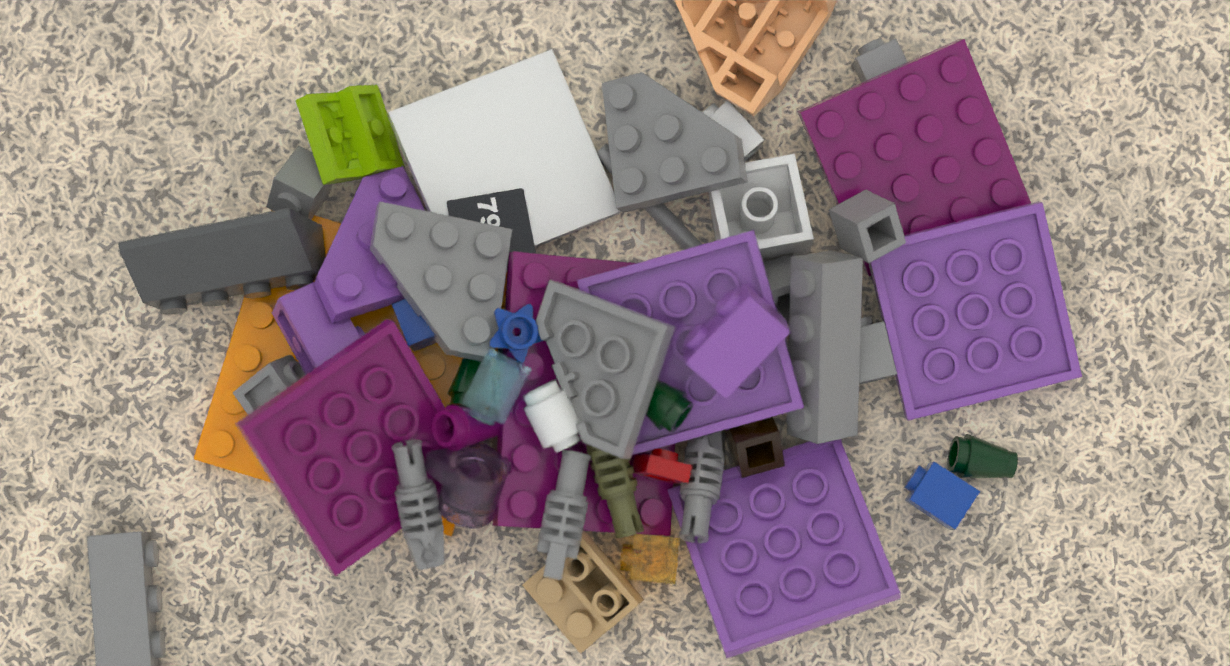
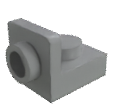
[233,355,305,415]

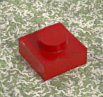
[633,448,692,484]

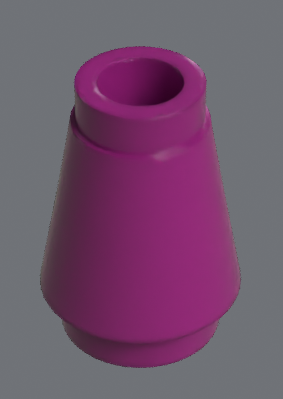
[432,405,500,451]

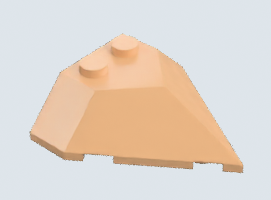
[674,0,837,116]

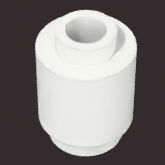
[523,380,580,452]

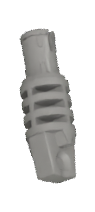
[679,430,725,543]
[392,440,445,570]
[537,450,591,580]

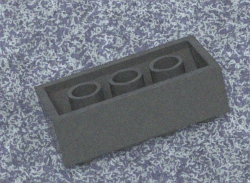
[118,208,326,315]

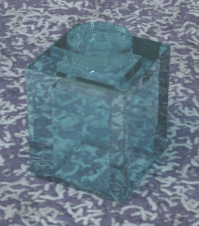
[462,348,532,425]

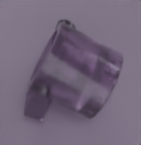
[425,443,512,528]

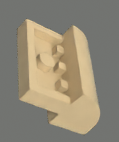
[522,530,644,654]

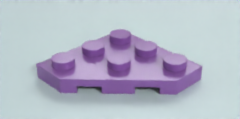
[314,166,425,323]

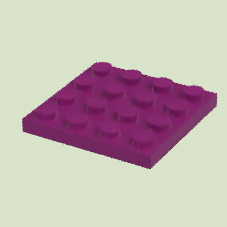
[797,39,1031,276]
[236,319,482,576]

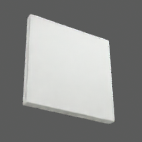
[387,49,621,247]

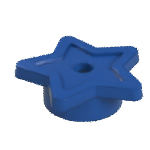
[489,304,543,363]

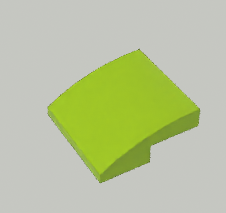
[295,85,405,185]

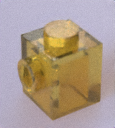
[620,534,680,586]

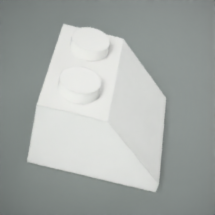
[708,154,814,262]

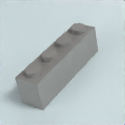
[787,250,863,444]
[87,531,166,666]

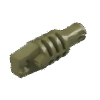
[586,444,644,538]

